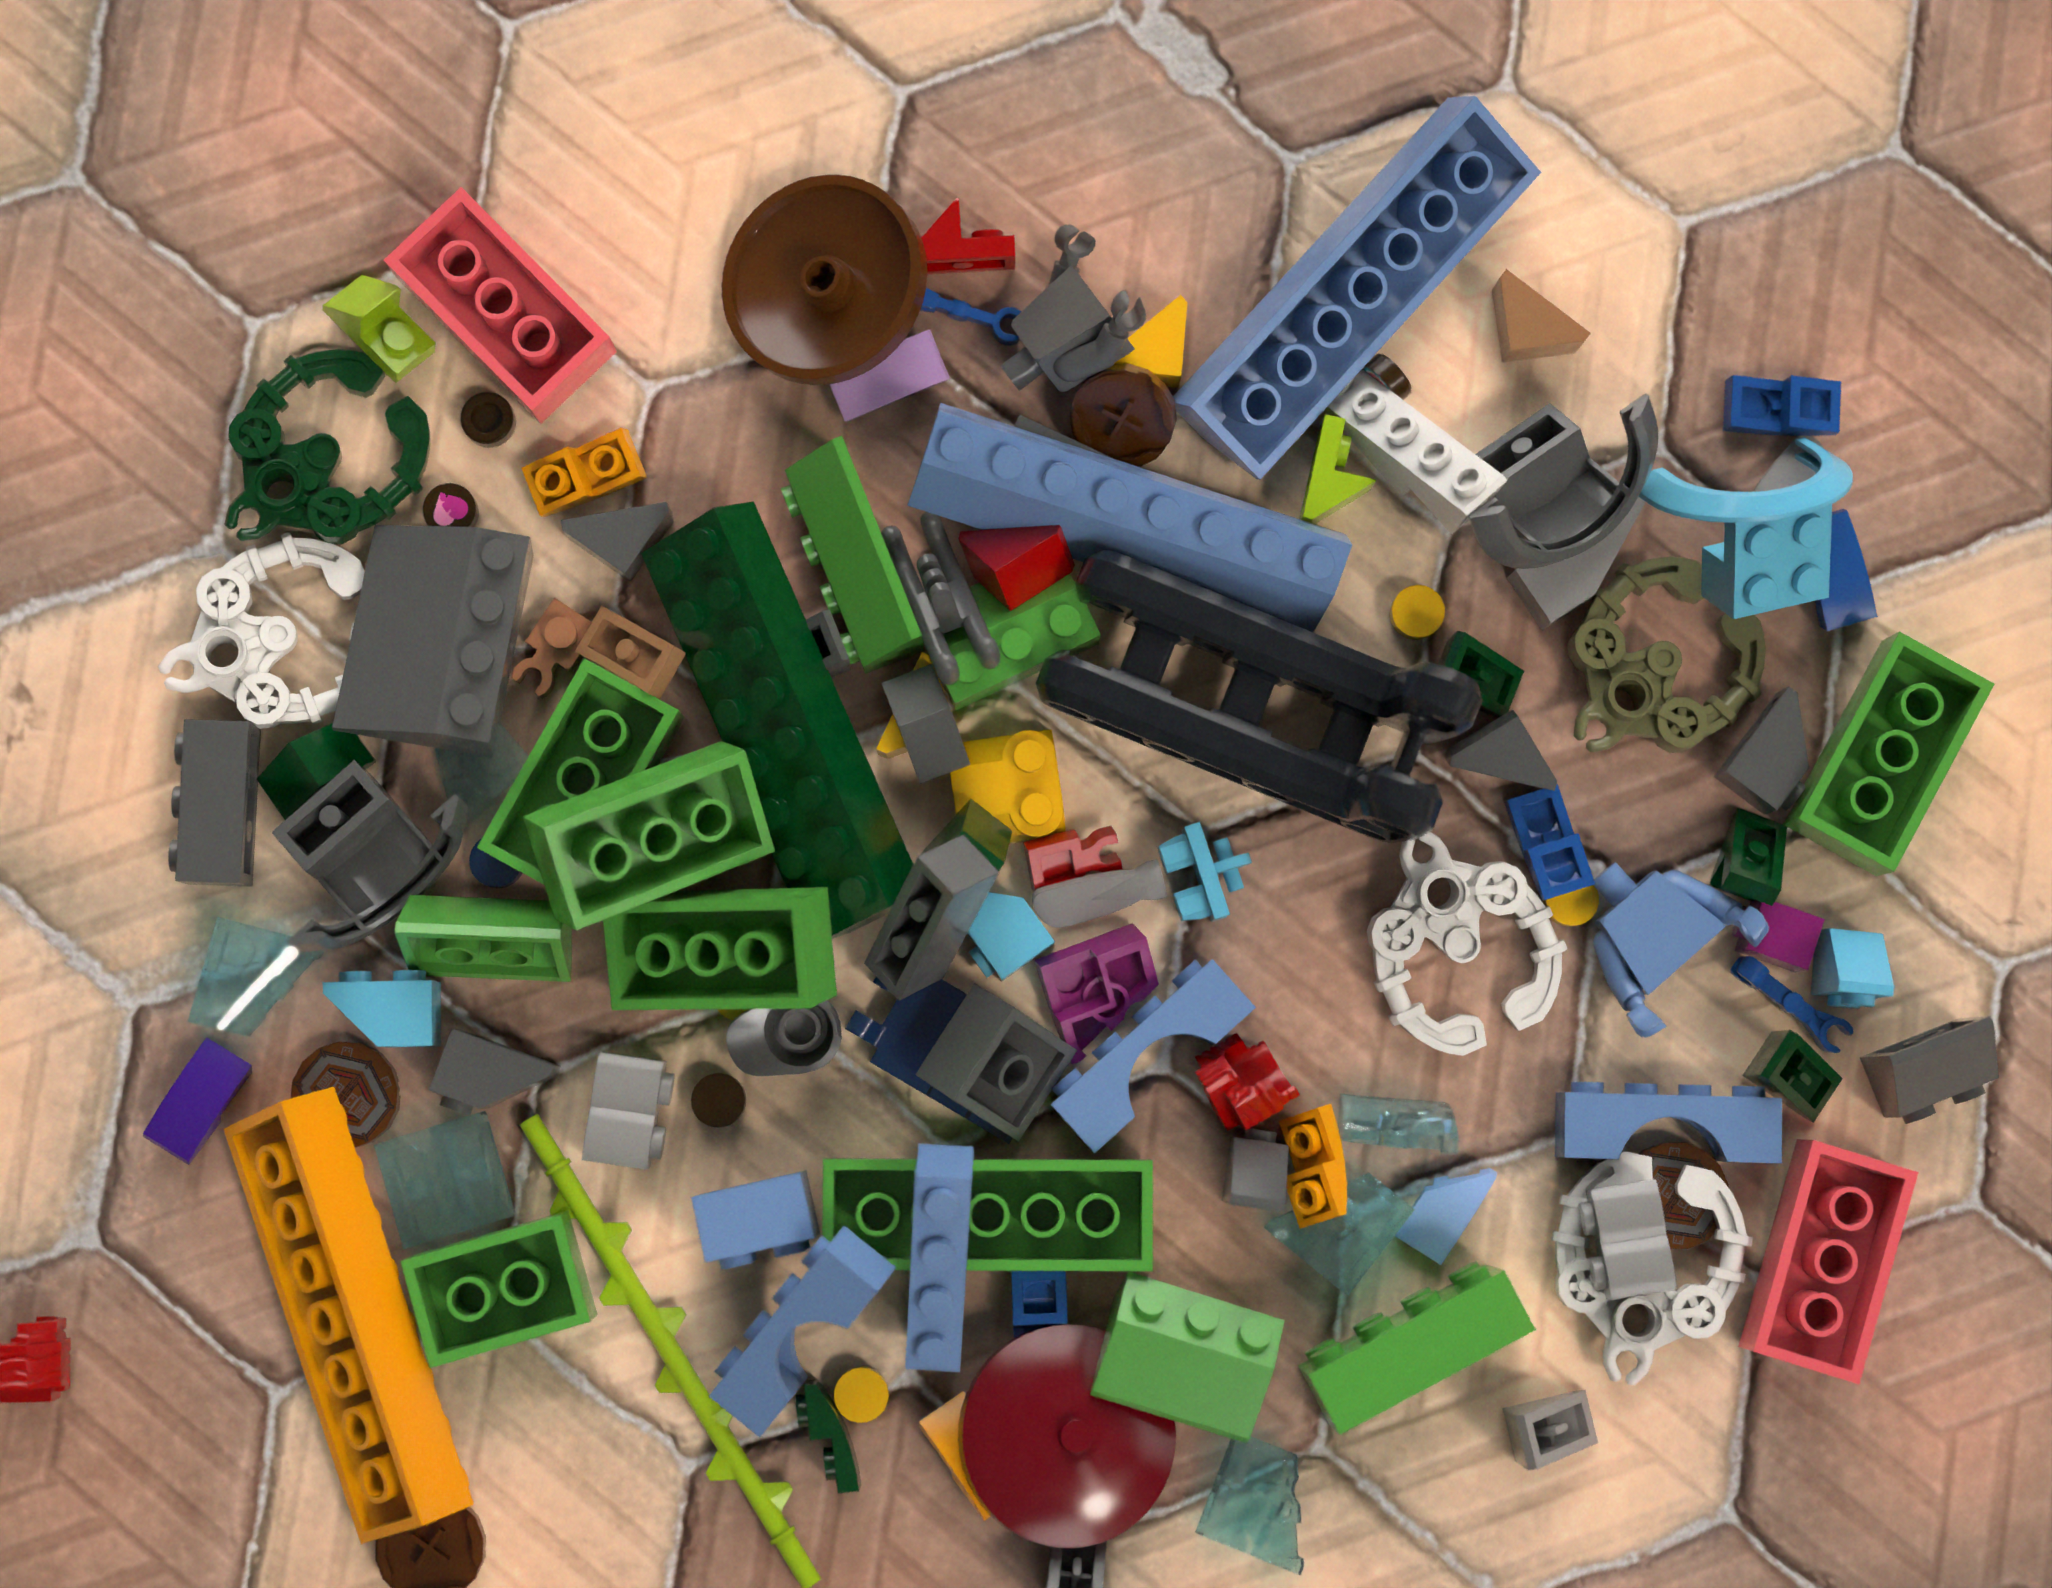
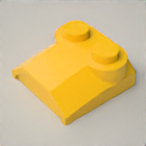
[950,729,1066,844]

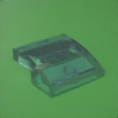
[374,1111,516,1249]

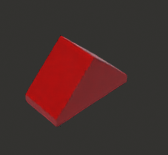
[958,525,1075,611]

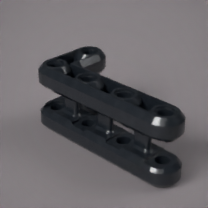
[1036,550,1483,843]

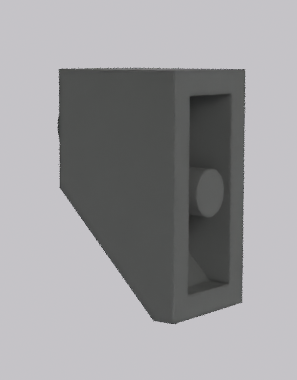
[1714,687,1809,815]
[429,1029,561,1115]
[1222,1129,1288,1212]

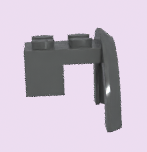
[1468,393,1658,569]
[271,760,469,952]

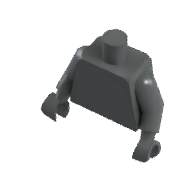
[1001,225,1146,392]

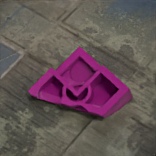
[1034,923,1159,1065]

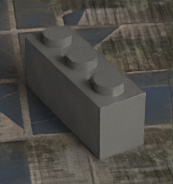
[168,719,261,887]
[864,835,999,1001]

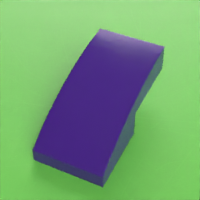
[143,1037,252,1165]

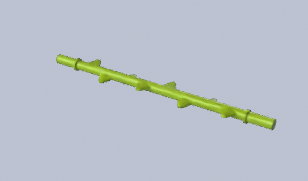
[520,1114,822,1588]

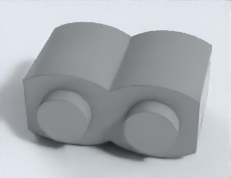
[582,1051,675,1170]
[1579,1179,1677,1300]

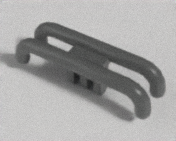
[881,512,1001,685]

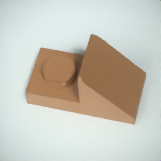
[575,605,686,699]

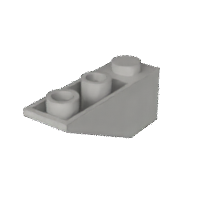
[1507,497,1645,630]

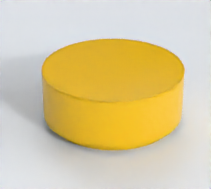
[1390,585,1445,640]
[1543,885,1599,927]
[834,1366,889,1423]

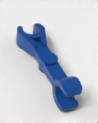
[920,287,1022,346]
[1730,956,1853,1053]

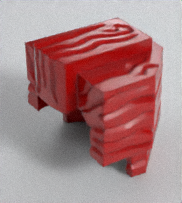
[1195,1033,1300,1131]
[0,1316,71,1403]

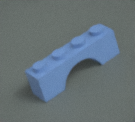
[1050,959,1256,1153]
[1555,1082,1782,1163]
[905,1143,974,1372]
[709,1226,896,1438]

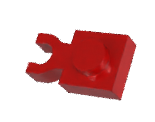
[1023,826,1123,892]

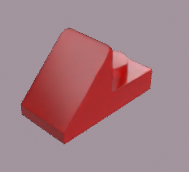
[921,198,1016,274]

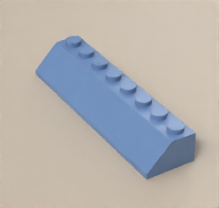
[1173,96,1542,480]
[907,403,1352,632]

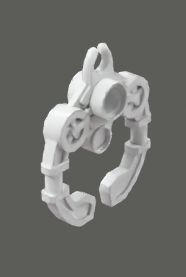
[158,532,365,729]
[1367,832,1567,1056]
[1552,1151,1753,1386]

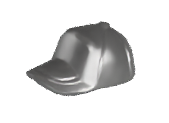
[726,1000,842,1076]

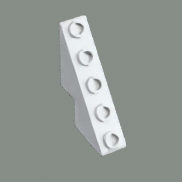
[1324,369,1507,534]

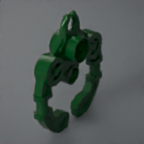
[224,349,431,544]

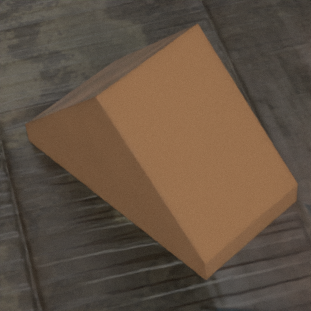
[1492,269,1591,362]

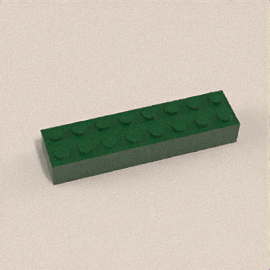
[641,501,913,939]

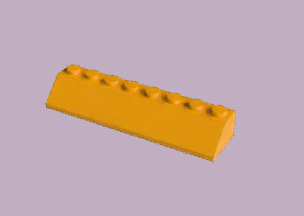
[223,1087,474,1544]

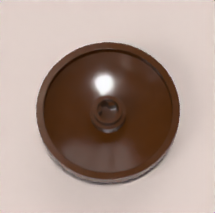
[722,175,928,385]

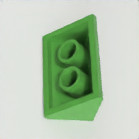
[394,895,572,982]

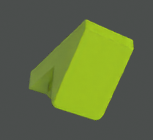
[322,275,436,383]
[1299,414,1376,524]

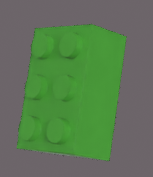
[400,1210,598,1368]

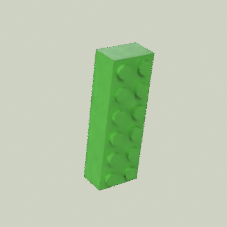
[822,1158,1153,1271]

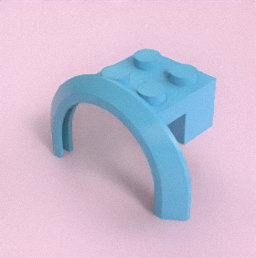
[1638,437,1853,619]

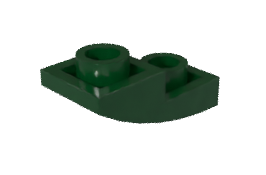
[796,1379,861,1494]

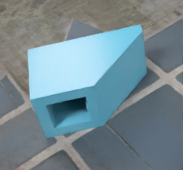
[967,892,1055,981]
[1811,928,1894,1009]
[323,970,441,1048]

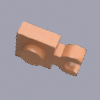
[512,598,592,699]

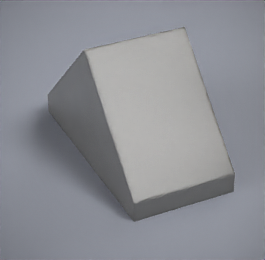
[1503,1390,1598,1470]

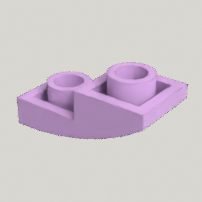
[830,330,950,422]

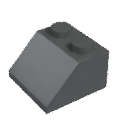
[915,983,1077,1142]
[1859,1016,1999,1124]

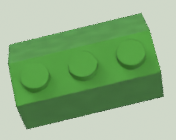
[923,574,1101,711]
[1090,1271,1285,1443]

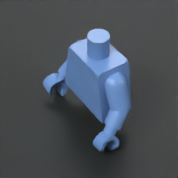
[1593,862,1769,1037]

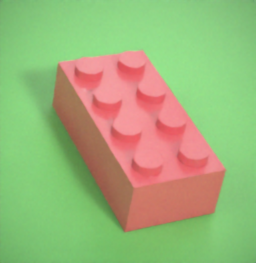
[384,187,617,424]
[1738,1139,1919,1384]

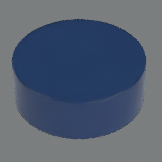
[469,838,522,888]

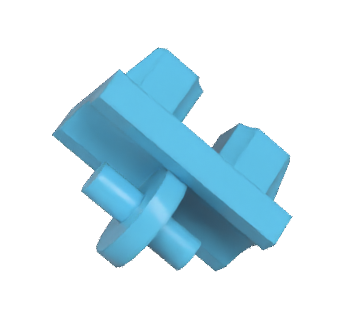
[1157,822,1252,922]

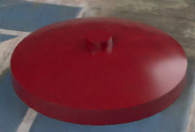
[958,1324,1176,1548]

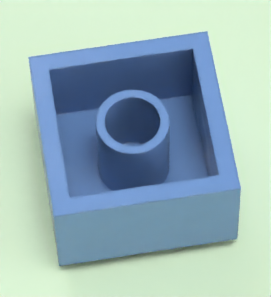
[691,1170,820,1270]

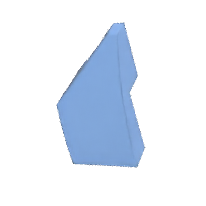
[1395,1168,1497,1265]

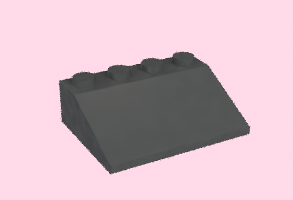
[332,525,534,758]

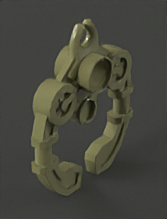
[1568,557,1766,753]

